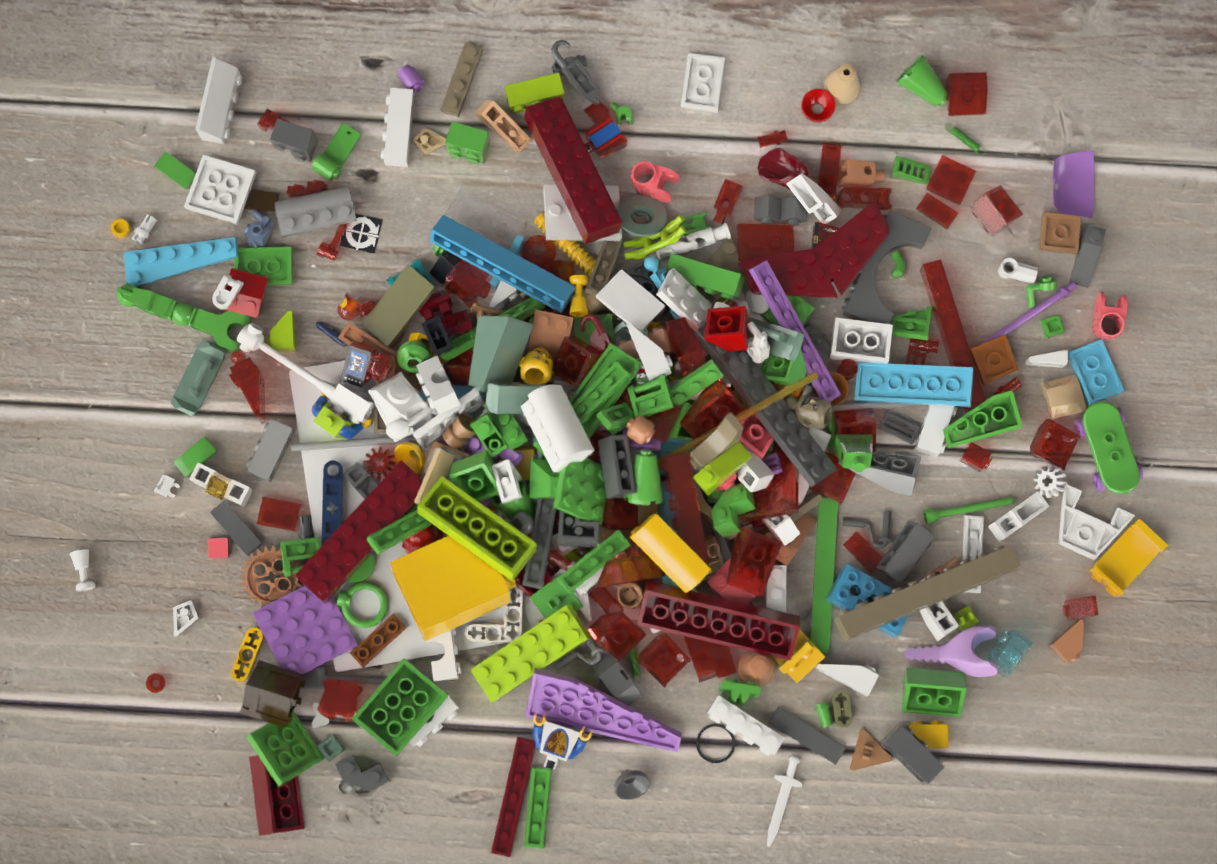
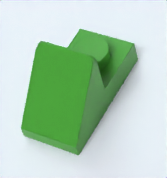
[596,402,636,435]

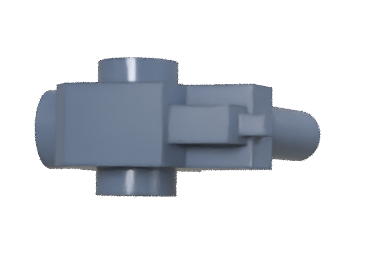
[244,209,274,248]

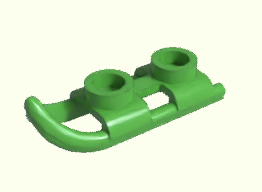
[665,212,711,237]

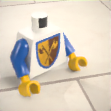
[533,712,593,770]

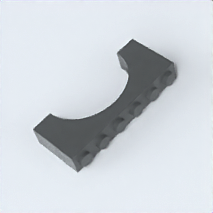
[842,210,932,324]

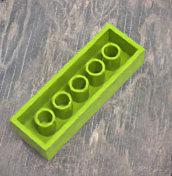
[418,476,537,581]
[471,604,592,703]

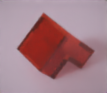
[540,260,575,282]

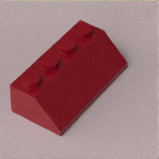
[249,755,305,836]

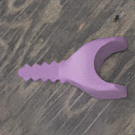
[904,626,997,677]

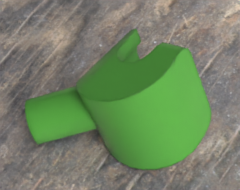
[609,102,634,125]

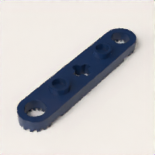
[322,460,343,545]

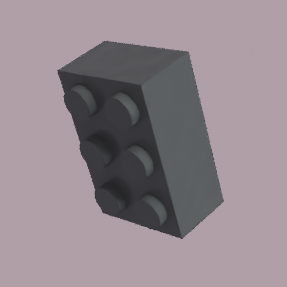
[880,725,944,784]

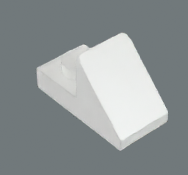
[491,459,522,504]

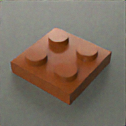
[969,334,1019,384]

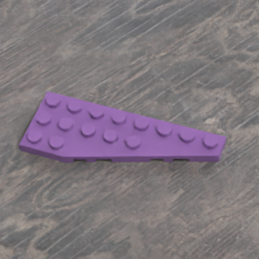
[525,668,682,752]

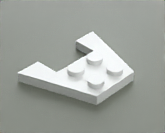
[1058,484,1136,560]

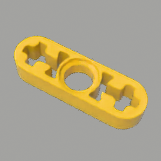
[231,627,264,682]

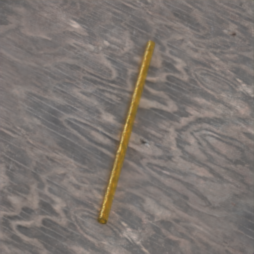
[657,371,819,468]

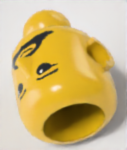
[519,347,554,385]

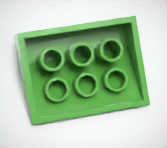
[352,658,449,757]

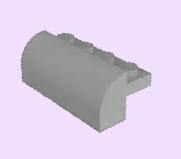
[275,185,357,238]

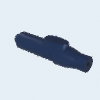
[316,322,347,347]

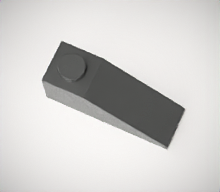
[1069,225,1106,288]

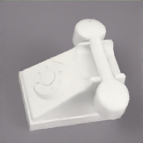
[368,372,438,442]

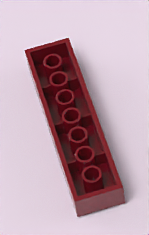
[524,96,623,244]
[294,460,423,604]
[637,580,800,661]

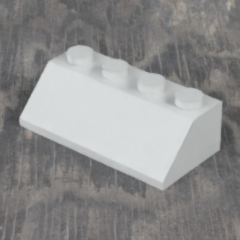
[196,58,242,144]

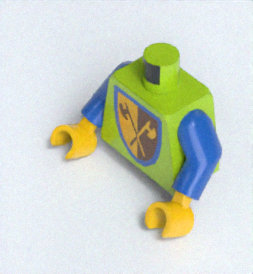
[312,392,373,439]

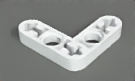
[465,587,523,643]

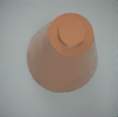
[737,651,776,687]

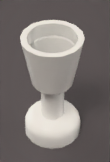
[69,549,96,592]

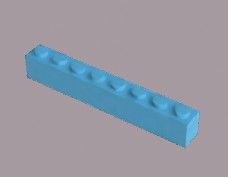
[430,215,575,313]

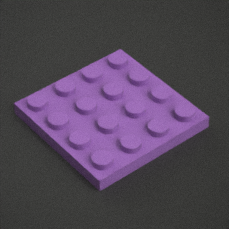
[252,586,358,674]

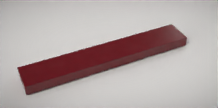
[491,737,536,858]

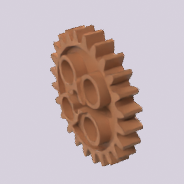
[240,546,302,607]

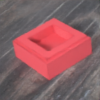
[208,538,229,559]

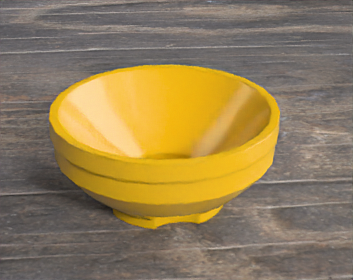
[394,442,426,475]

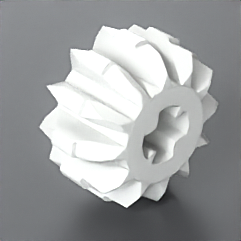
[1033,465,1067,498]

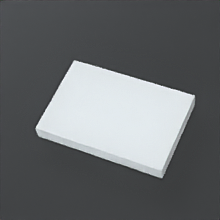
[681,52,725,113]
[596,269,665,332]

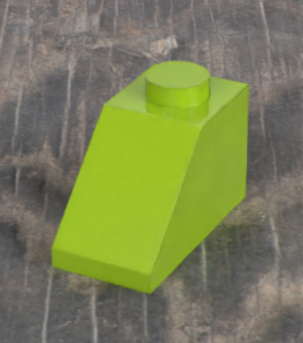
[267,311,296,353]

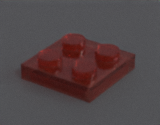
[925,155,976,206]

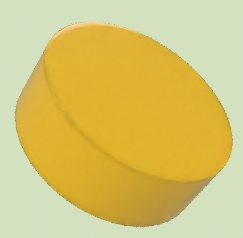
[111,218,131,238]

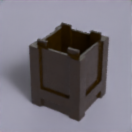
[240,660,305,728]

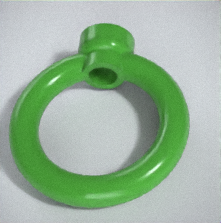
[336,582,388,628]

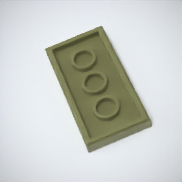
[362,265,436,348]

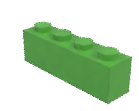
[666,253,746,300]

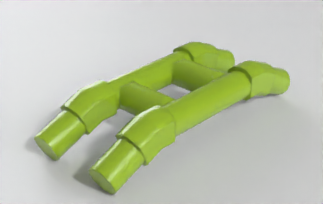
[624,214,686,260]

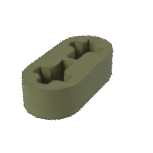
[831,690,852,728]

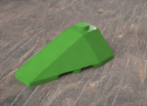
[943,390,1023,448]

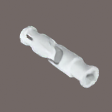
[656,223,731,261]

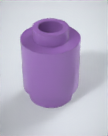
[398,65,424,93]

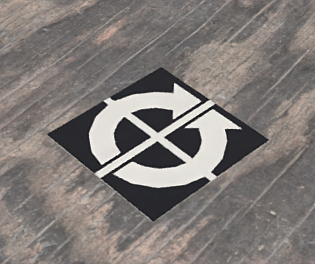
[340,214,383,253]

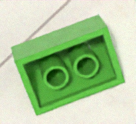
[902,667,966,717]

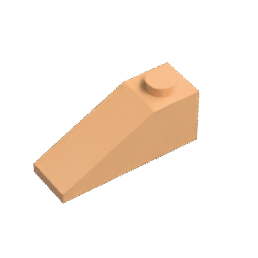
[474,100,532,153]

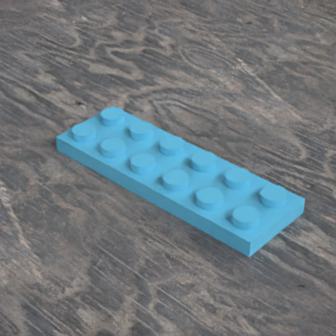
[855,362,974,407]

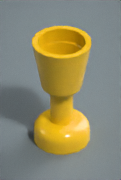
[569,275,588,317]

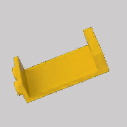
[1089,519,1168,597]

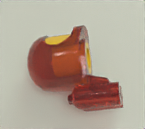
[337,293,377,321]

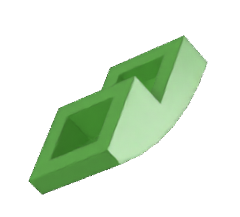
[154,152,196,190]
[174,437,218,477]

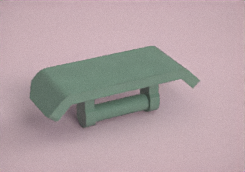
[748,317,805,362]
[170,341,226,416]
[486,382,561,414]

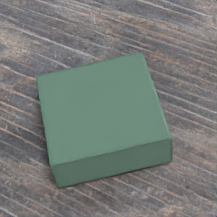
[317,734,345,762]

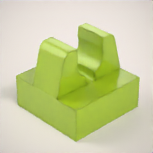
[952,605,979,631]

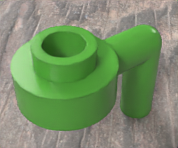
[1026,275,1058,308]

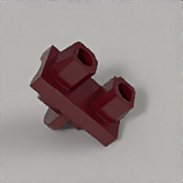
[419,292,453,321]

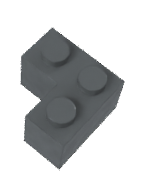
[270,119,318,162]
[558,511,599,547]

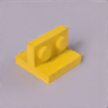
[772,629,826,683]

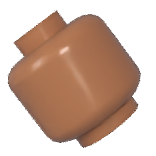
[626,415,656,444]

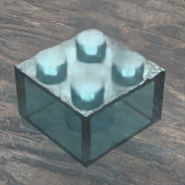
[985,629,1033,677]

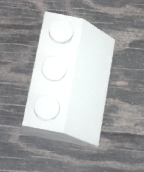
[829,318,893,364]

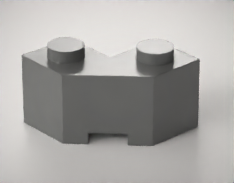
[754,194,808,226]
[591,652,642,706]
[335,755,390,791]

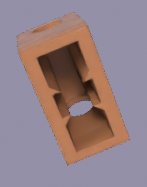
[838,159,884,187]

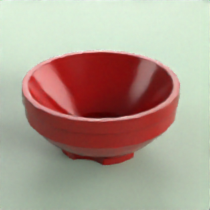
[801,89,835,123]

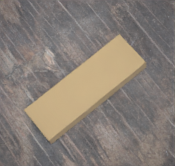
[414,448,455,504]

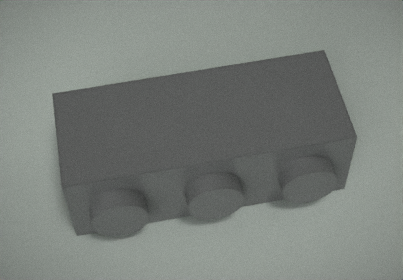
[598,435,636,499]
[876,521,934,583]

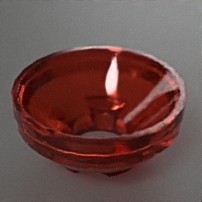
[522,235,556,269]

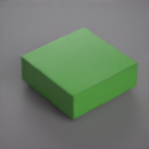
[1040,314,1065,339]

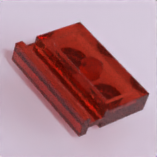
[256,497,301,532]

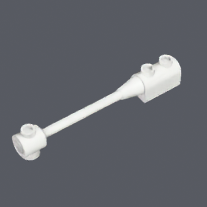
[237,323,376,424]

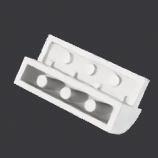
[521,385,594,472]

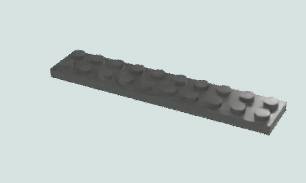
[693,325,837,487]

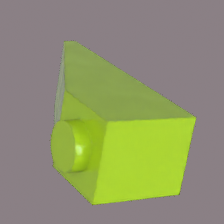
[693,442,752,496]

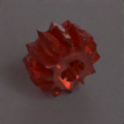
[363,447,396,480]

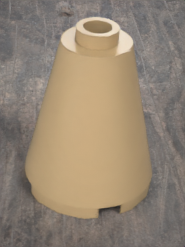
[823,64,860,105]

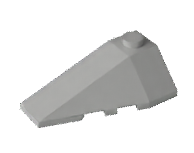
[839,451,921,496]

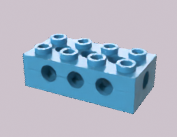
[825,564,909,638]

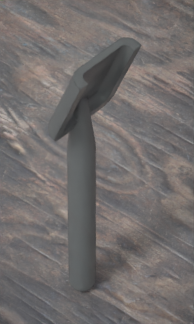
[300,666,386,689]

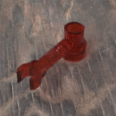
[316,223,349,261]

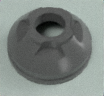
[614,770,650,800]

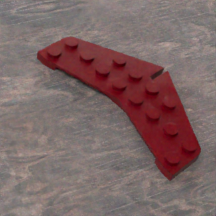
[738,202,889,298]

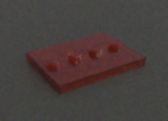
[741,444,799,522]

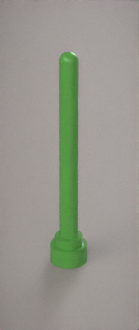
[923,497,1015,524]

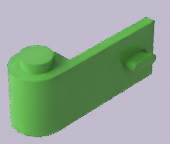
[311,122,362,181]

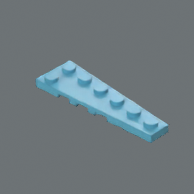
[124,237,238,288]

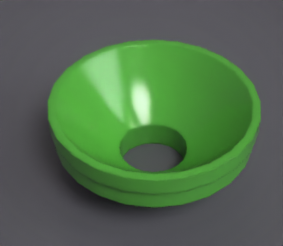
[397,341,432,373]

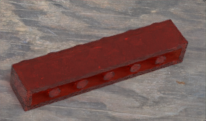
[661,452,710,568]

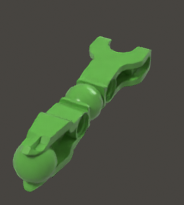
[117,283,251,353]

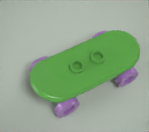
[1074,401,1143,494]

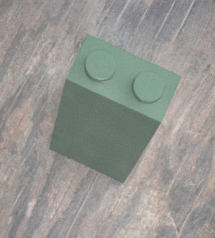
[469,316,533,392]

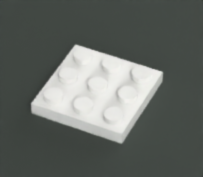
[184,155,257,224]

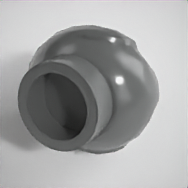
[510,511,534,538]

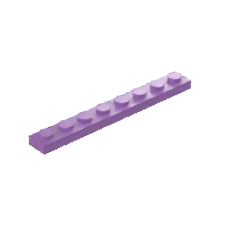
[749,260,841,402]

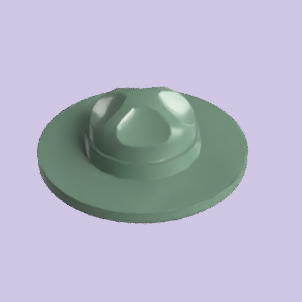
[617,195,667,237]

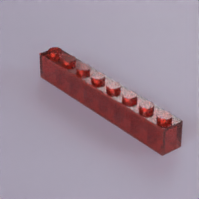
[920,259,986,412]

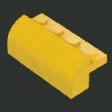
[630,514,711,593]

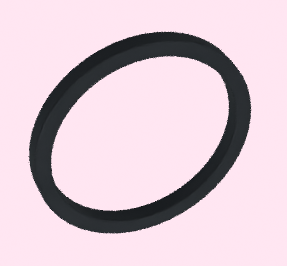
[696,724,735,763]

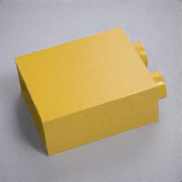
[390,536,516,642]

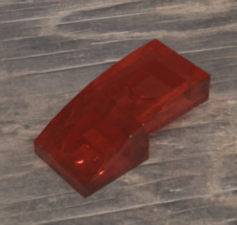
[843,531,883,574]

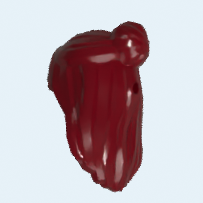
[757,148,809,190]

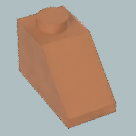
[1049,619,1084,663]

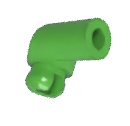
[891,250,907,279]

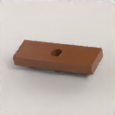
[350,613,407,668]

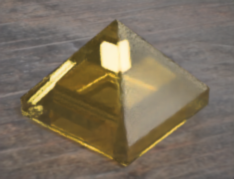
[205,475,229,500]

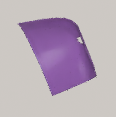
[1053,150,1094,219]

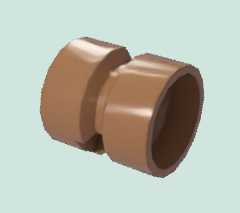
[443,413,476,450]
[617,583,643,609]

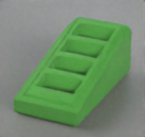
[891,156,932,185]

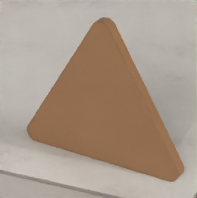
[468,303,505,321]
[850,729,892,771]

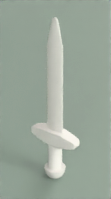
[767,756,802,847]

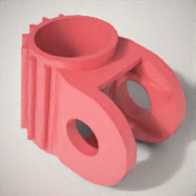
[630,161,680,203]
[1091,292,1128,340]

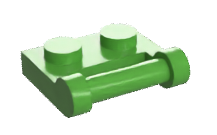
[627,374,674,418]
[280,537,321,577]

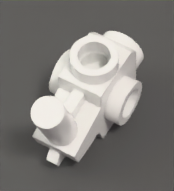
[747,322,770,363]

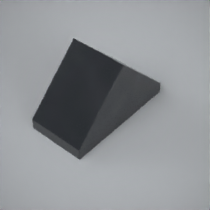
[429,251,467,286]
[421,315,453,356]

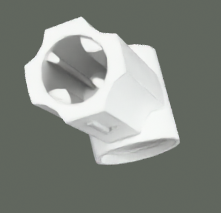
[998,258,1038,284]

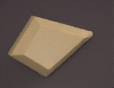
[412,128,446,154]

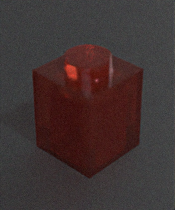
[959,442,992,472]

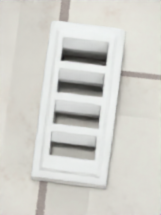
[1025,350,1068,368]

